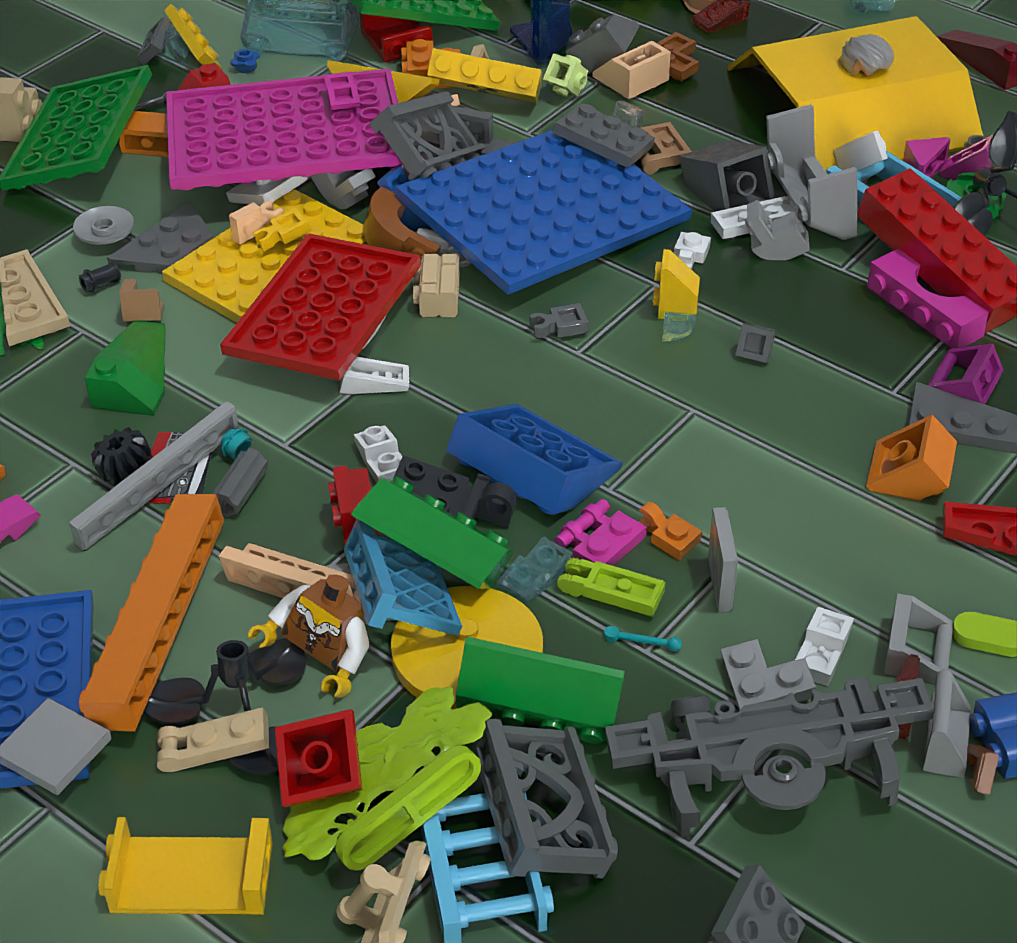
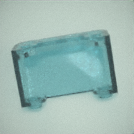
[240,0,360,60]

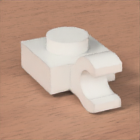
[674,232,711,270]

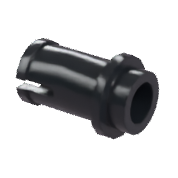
[79,262,121,293]

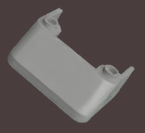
[766,104,857,240]

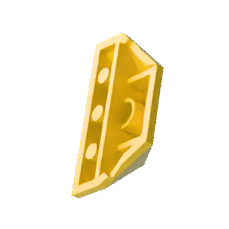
[327,60,440,103]

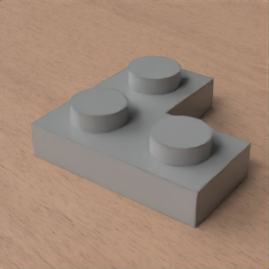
[721,639,816,711]

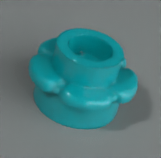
[221,428,252,460]

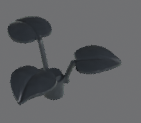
[953,111,1017,236]
[143,638,306,775]

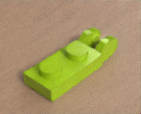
[556,557,665,617]

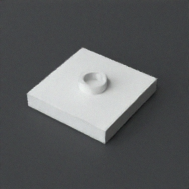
[226,176,308,205]

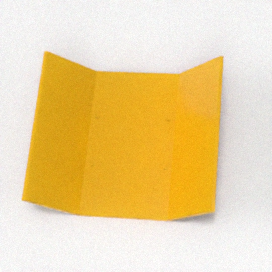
[727,16,983,172]

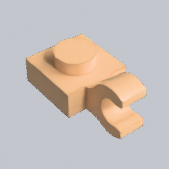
[229,201,283,244]

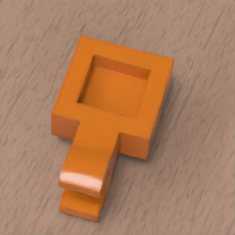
[638,502,702,560]

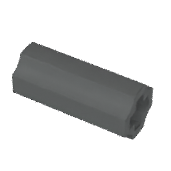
[212,448,268,518]

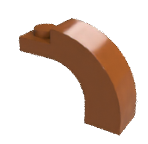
[363,186,441,259]

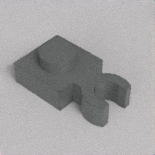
[530,303,589,338]

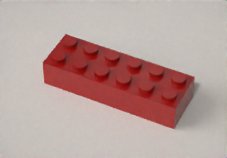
[857,168,1017,334]

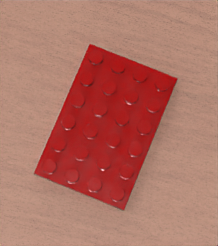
[220,233,421,381]

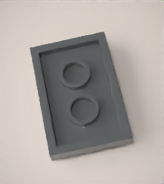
[552,103,655,168]

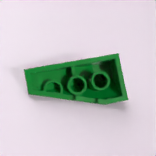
[84,321,166,416]

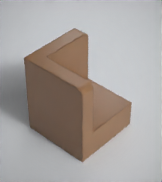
[119,279,165,321]

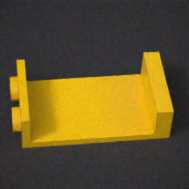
[98,817,273,915]

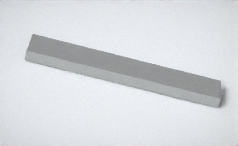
[69,401,239,551]

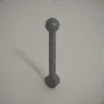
[134,92,167,111]

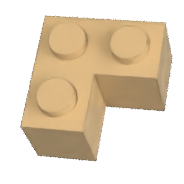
[0,77,42,142]

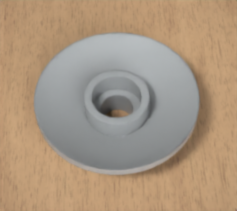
[73,206,134,245]

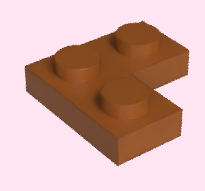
[657,32,699,81]

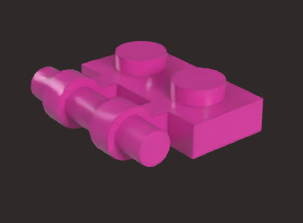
[554,499,647,566]

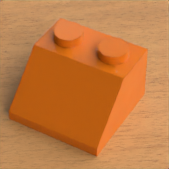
[866,414,957,501]

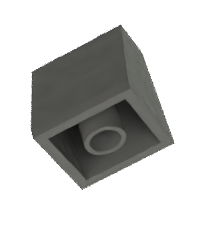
[680,140,775,212]

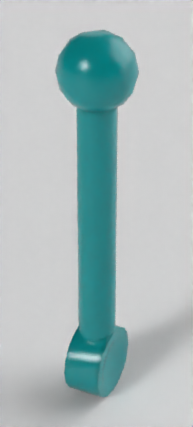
[604,626,682,652]

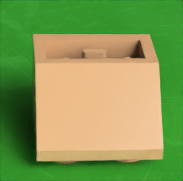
[593,41,671,99]

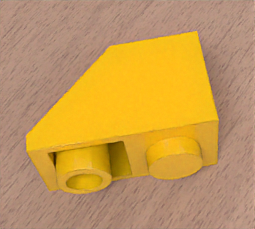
[653,249,700,322]

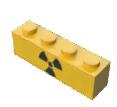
[427,48,543,103]

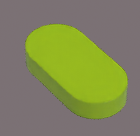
[952,612,1017,657]

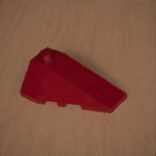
[936,30,1017,90]

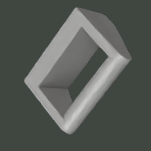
[883,593,954,684]
[923,670,971,778]

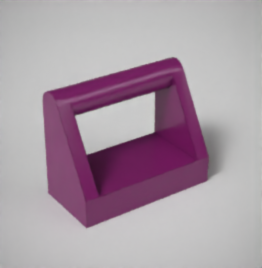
[928,344,1004,404]

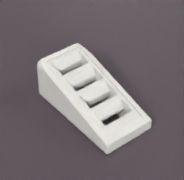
[340,357,409,394]

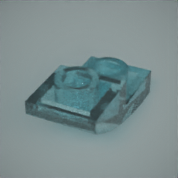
[498,537,573,602]

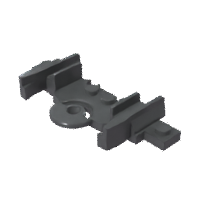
[605,678,934,838]

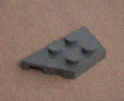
[107,201,213,274]

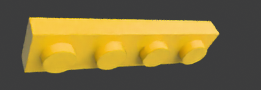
[164,4,222,69]

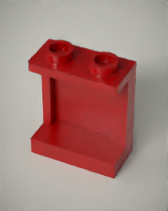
[359,12,433,63]

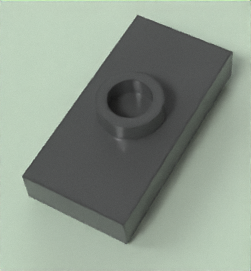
[137,17,172,65]

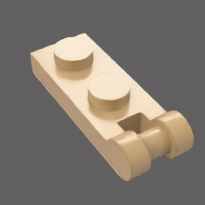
[157,707,269,773]

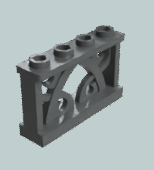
[369,91,486,181]
[472,719,618,878]

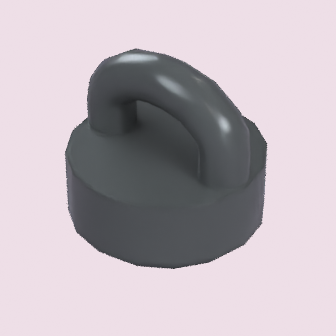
[670,694,712,730]

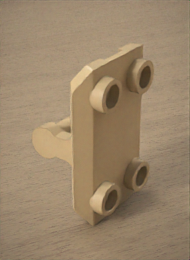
[336,841,431,943]

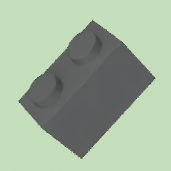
[565,14,640,75]

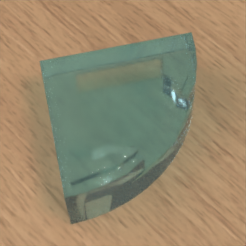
[165,27,189,64]
[662,312,697,341]

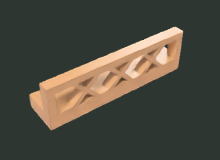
[219,543,360,602]

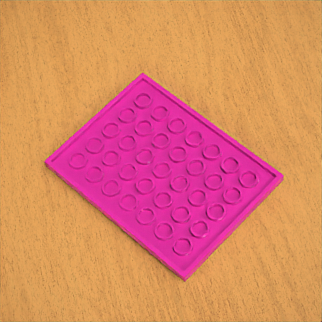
[166,69,403,190]

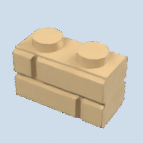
[413,254,460,317]

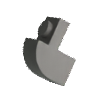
[311,168,376,209]
[745,200,810,260]

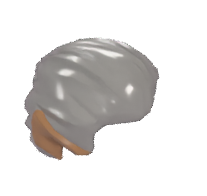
[838,34,894,76]

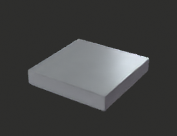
[708,507,738,613]
[0,698,111,795]

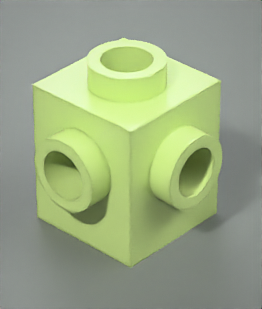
[543,53,588,97]

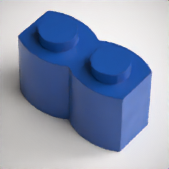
[969,692,1017,779]

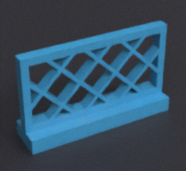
[344,519,462,636]

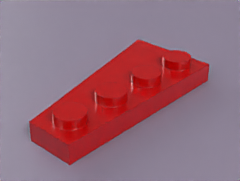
[942,501,1017,556]

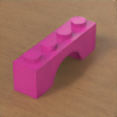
[867,249,989,349]

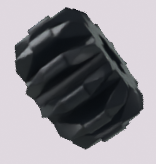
[90,427,153,485]

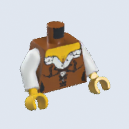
[248,575,369,698]

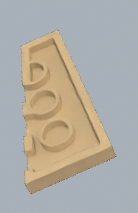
[0,249,70,346]

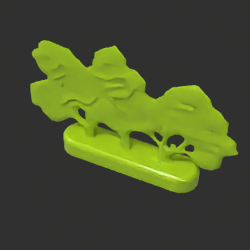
[282,687,492,871]

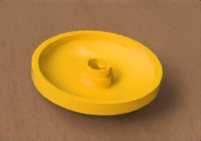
[391,586,543,710]

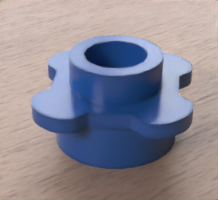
[230,49,260,73]

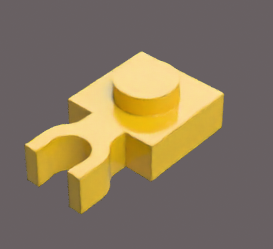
[253,207,311,251]

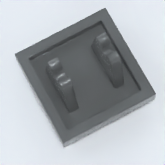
[707,864,805,943]

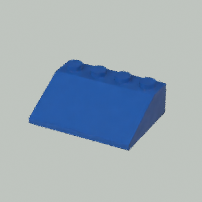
[446,404,623,515]

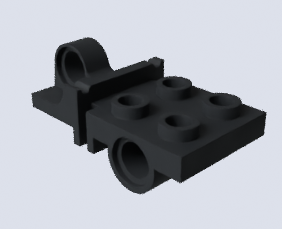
[392,455,518,528]

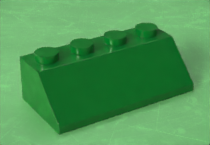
[351,476,515,589]
[456,636,625,744]

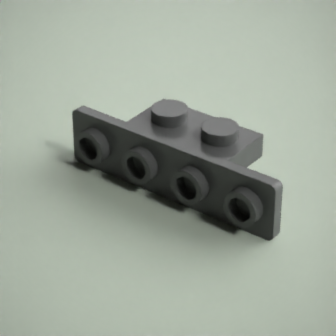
[412,105,515,156]

